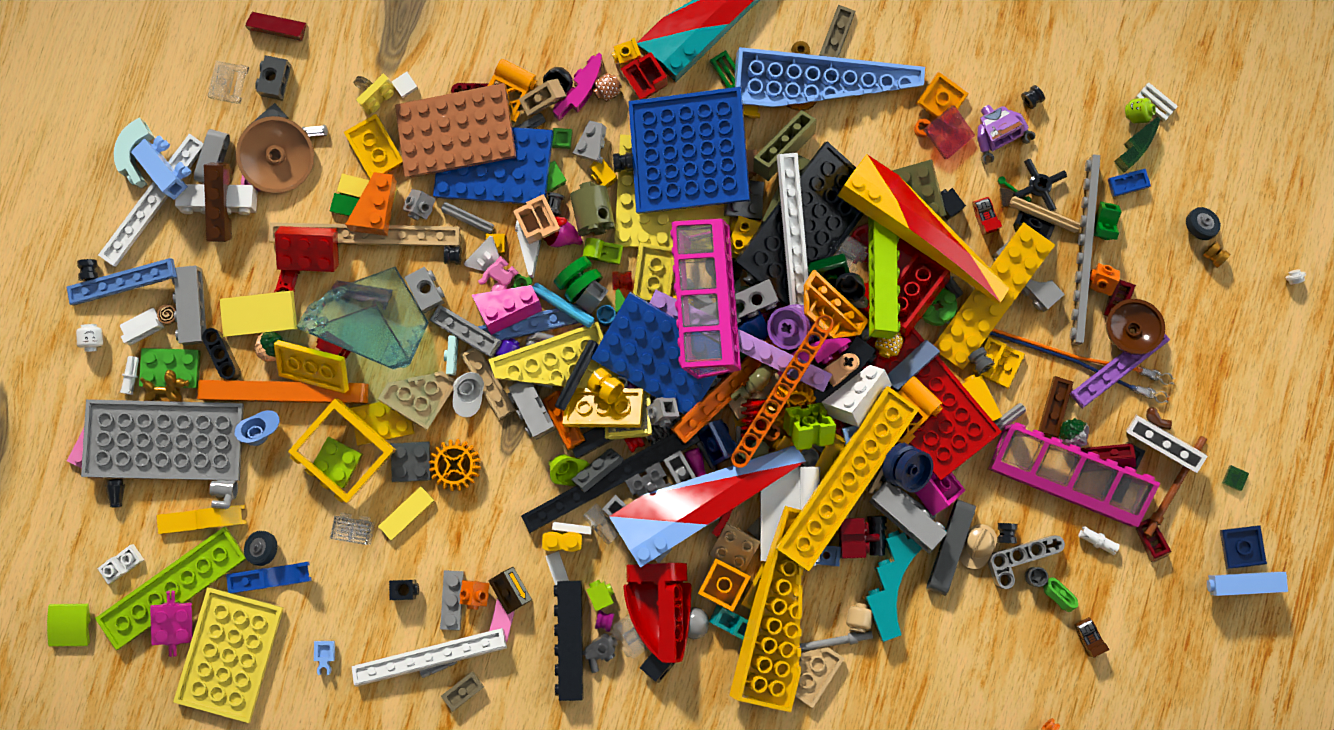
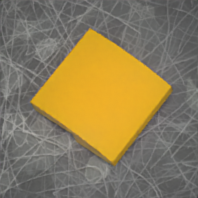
[972,337,1025,389]

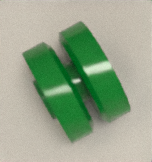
[553,256,603,303]

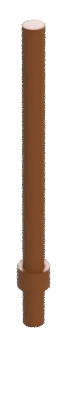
[1144,436,1207,537]

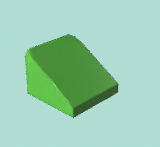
[615,289,625,315]

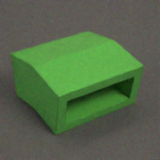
[547,160,566,193]

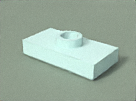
[444,335,459,376]

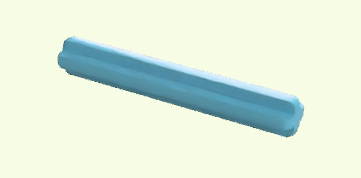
[532,283,595,328]

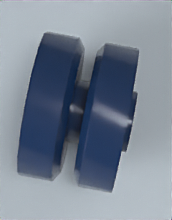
[883,443,934,493]

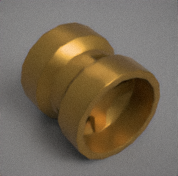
[1203,241,1231,268]

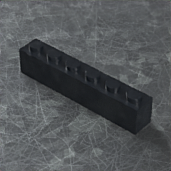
[554,580,584,701]

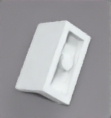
[120,308,164,346]

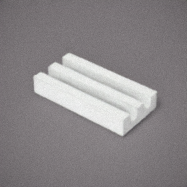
[1135,82,1178,121]
[552,522,593,535]

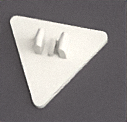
[464,236,499,271]

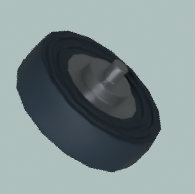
[1186,207,1221,240]
[244,531,278,566]

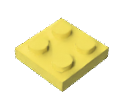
[356,73,396,115]

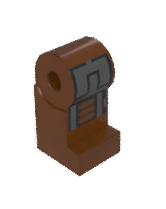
[1074,617,1109,658]

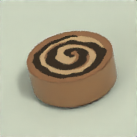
[157,305,176,324]

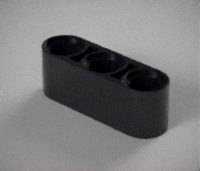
[202,328,241,381]

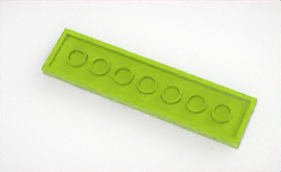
[95,527,246,650]

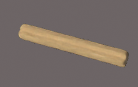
[1009,196,1080,233]

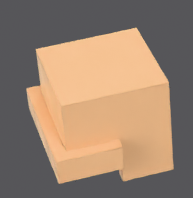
[513,194,561,244]

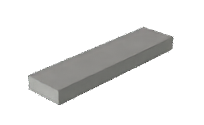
[430,304,502,358]

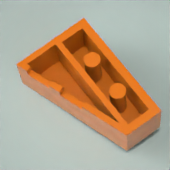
[345,172,397,236]

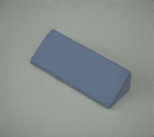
[888,340,940,392]

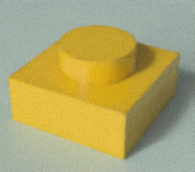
[486,234,505,254]

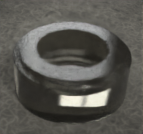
[353,76,373,91]

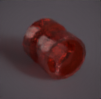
[612,271,632,290]

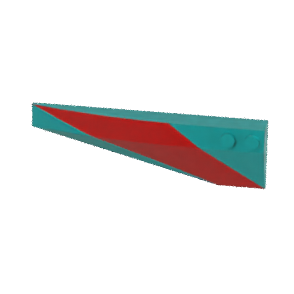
[637,0,760,82]

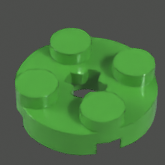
[922,289,957,326]

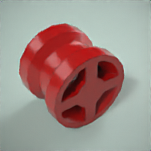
[624,429,645,453]

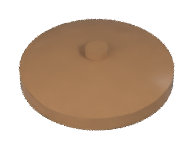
[236,116,314,193]

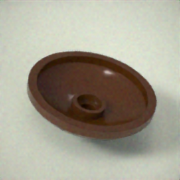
[1106,299,1165,355]

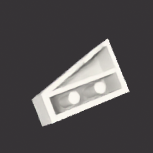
[822,365,892,427]

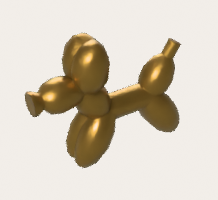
[140,370,189,402]

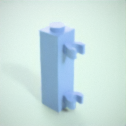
[131,135,192,200]
[1207,572,1288,596]

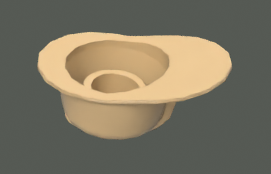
[959,524,997,569]

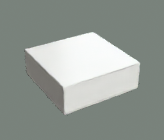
[392,72,418,98]

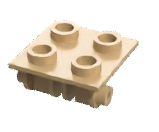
[709,523,760,573]

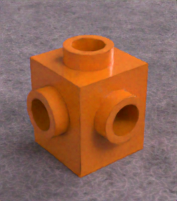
[1089,263,1120,296]
[459,580,490,610]

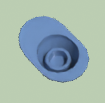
[234,410,280,446]

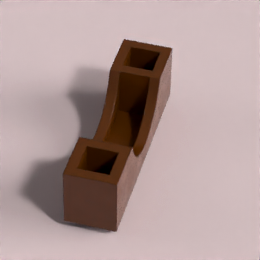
[203,162,232,242]

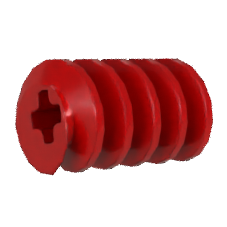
[741,398,766,440]

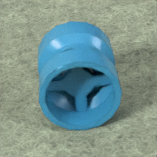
[597,305,616,326]

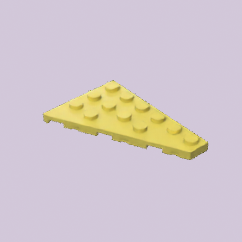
[488,322,620,388]

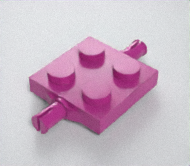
[150,590,193,657]

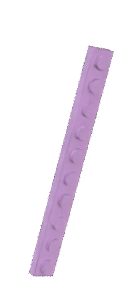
[649,290,832,392]

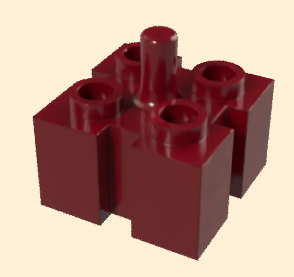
[839,518,880,559]

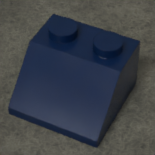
[697,419,739,466]

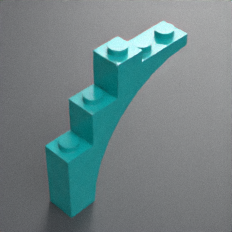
[864,530,946,642]

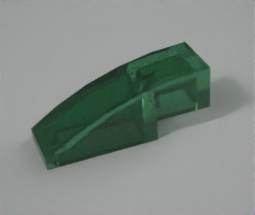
[1114,117,1160,173]

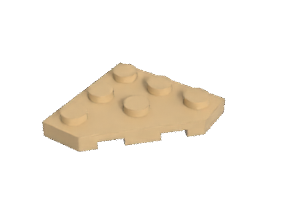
[377,371,455,431]
[795,647,845,708]

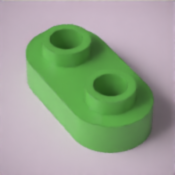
[1043,577,1078,612]

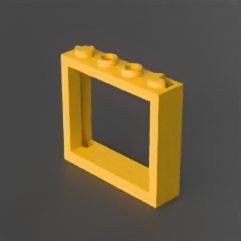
[288,399,396,503]

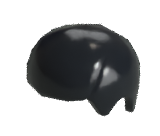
[543,67,573,94]
[835,273,866,302]

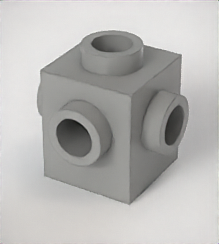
[403,189,436,220]
[647,397,680,427]

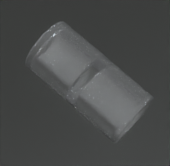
[583,504,620,545]

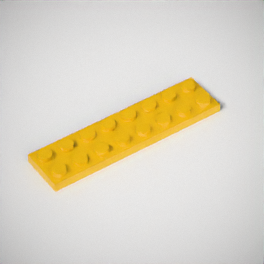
[933,222,1055,370]

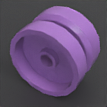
[767,304,815,350]

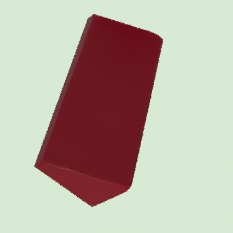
[245,12,307,41]
[1074,443,1136,472]

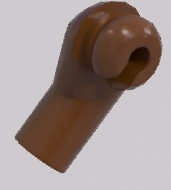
[1146,407,1172,430]

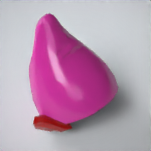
[543,216,583,248]

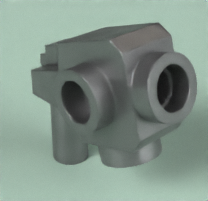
[582,633,618,673]

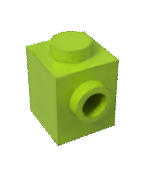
[586,580,614,611]

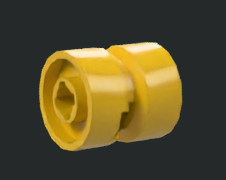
[587,368,624,404]

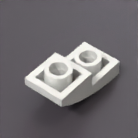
[97,544,144,584]

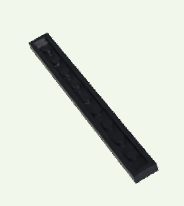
[521,433,700,533]

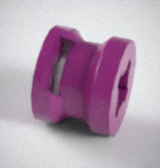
[595,610,614,632]

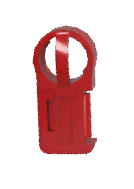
[273,270,300,294]

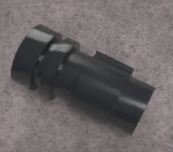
[867,516,887,556]

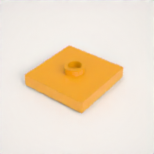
[916,72,969,125]

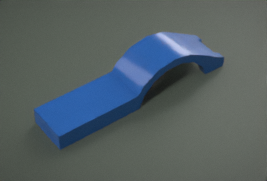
[226,561,312,593]

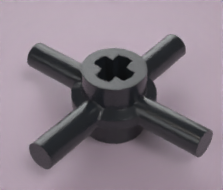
[1013,158,1067,211]

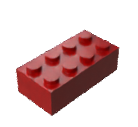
[897,250,950,337]

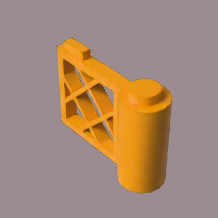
[488,59,538,123]
[898,376,943,444]

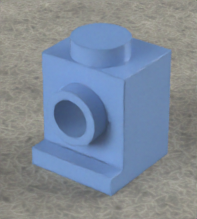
[816,546,841,566]

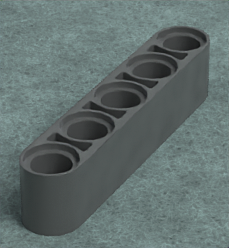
[926,499,976,596]

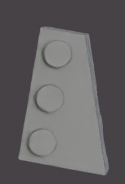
[507,382,556,440]

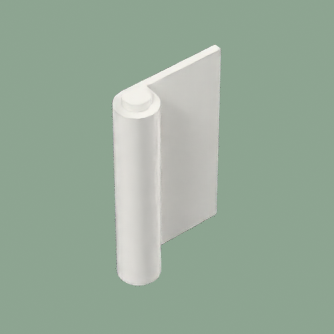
[760,467,820,566]

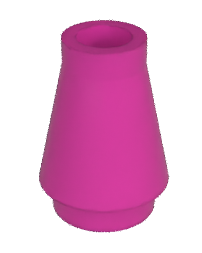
[684,448,706,477]

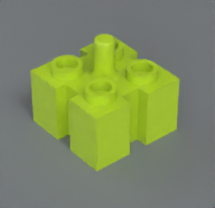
[783,403,836,450]

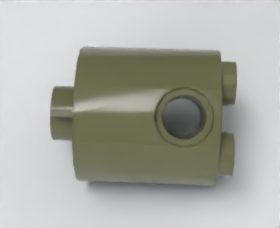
[570,182,615,236]

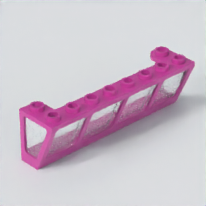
[670,219,741,379]
[988,422,1160,527]

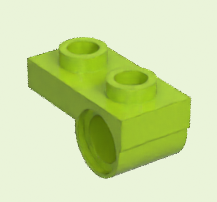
[583,238,624,265]

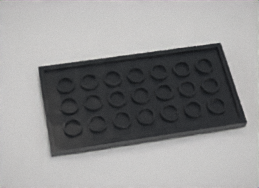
[734,141,864,306]

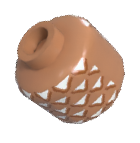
[593,73,622,102]

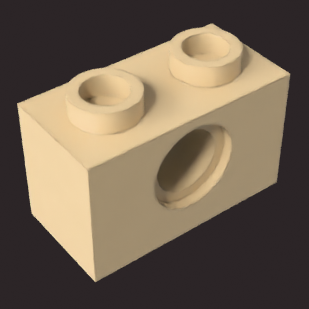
[519,79,567,116]

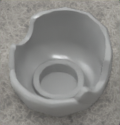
[688,607,709,640]

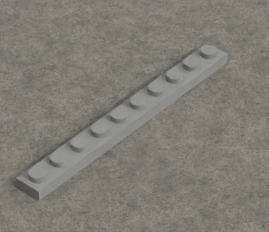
[1070,154,1101,345]

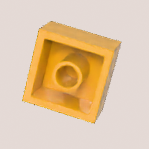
[698,558,751,611]

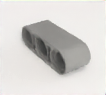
[194,129,230,183]

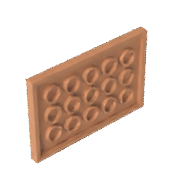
[395,83,516,179]

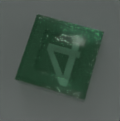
[1222,465,1249,491]

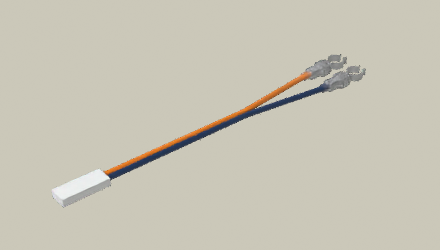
[946,321,1176,403]

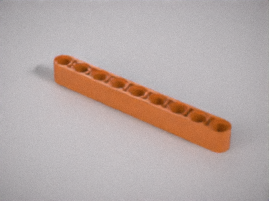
[731,315,834,468]
[197,380,369,404]

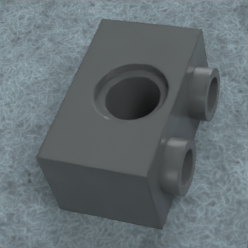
[255,55,291,101]

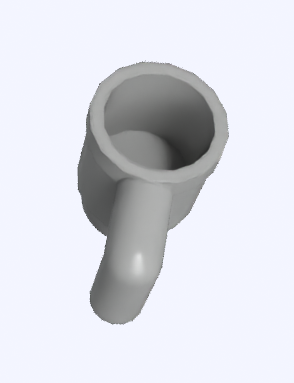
[210,480,238,509]

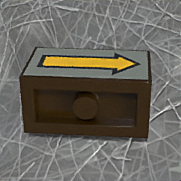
[488,567,532,615]

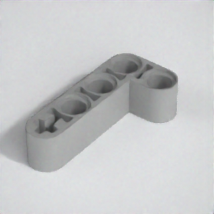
[988,535,1065,589]

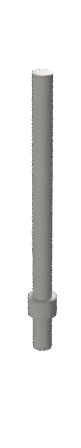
[800,631,873,652]

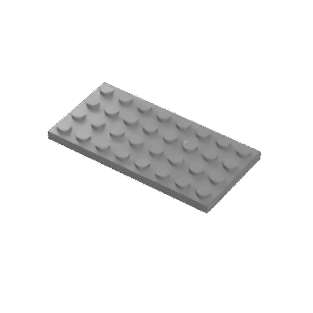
[81,399,244,481]

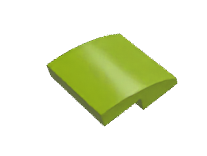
[47,604,91,646]

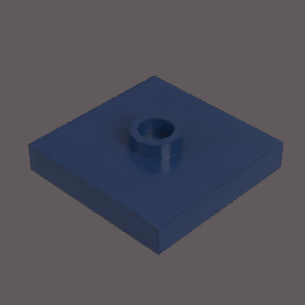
[1220,525,1267,569]

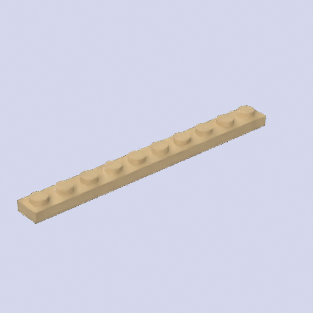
[269,223,460,247]

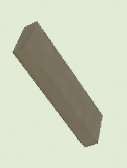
[819,5,856,58]

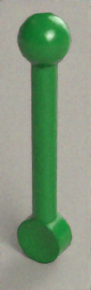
[998,176,1031,202]

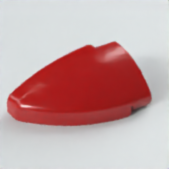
[623,563,692,663]

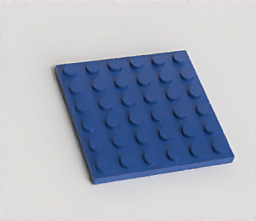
[629,87,750,214]

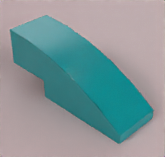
[709,604,748,640]

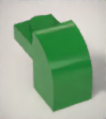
[1093,201,1122,240]

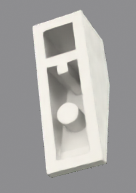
[515,220,542,278]

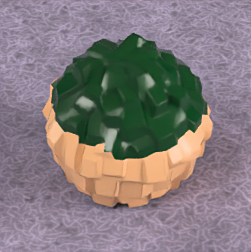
[254,332,284,361]

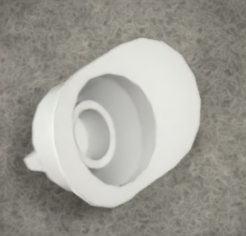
[453,372,484,417]

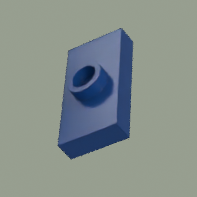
[1107,168,1151,197]

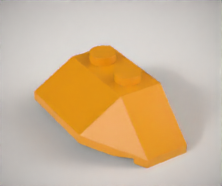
[804,270,869,339]

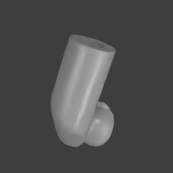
[526,332,554,346]

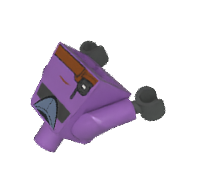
[977,105,1036,164]

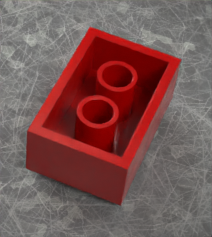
[275,226,339,272]

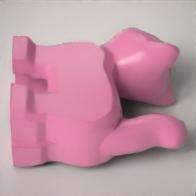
[478,256,519,292]

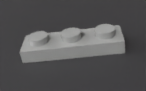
[440,570,464,630]

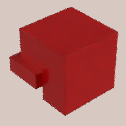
[620,52,667,100]

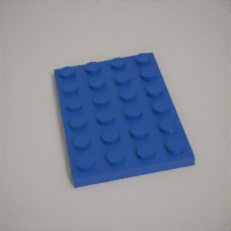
[433,127,553,204]
[591,292,722,415]

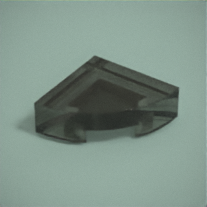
[999,188,1015,208]

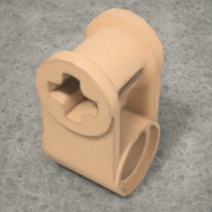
[823,353,860,387]

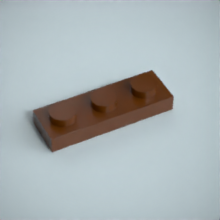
[1038,376,1074,437]

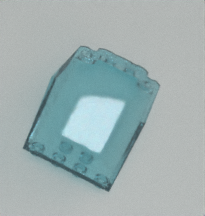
[297,267,429,370]

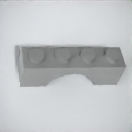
[992,240,1065,312]

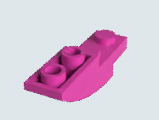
[553,53,603,121]
[777,338,851,378]

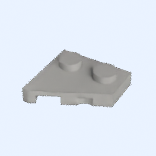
[573,120,606,163]

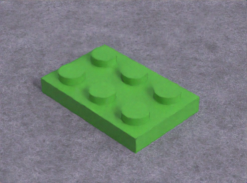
[139,348,201,388]

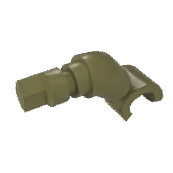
[731,362,779,401]

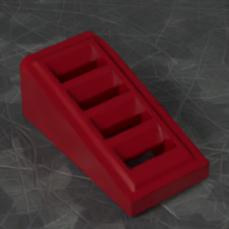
[1103,279,1136,316]
[1135,518,1172,562]

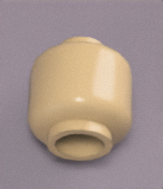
[846,603,873,633]

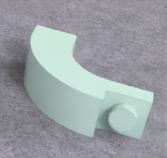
[114,117,155,188]

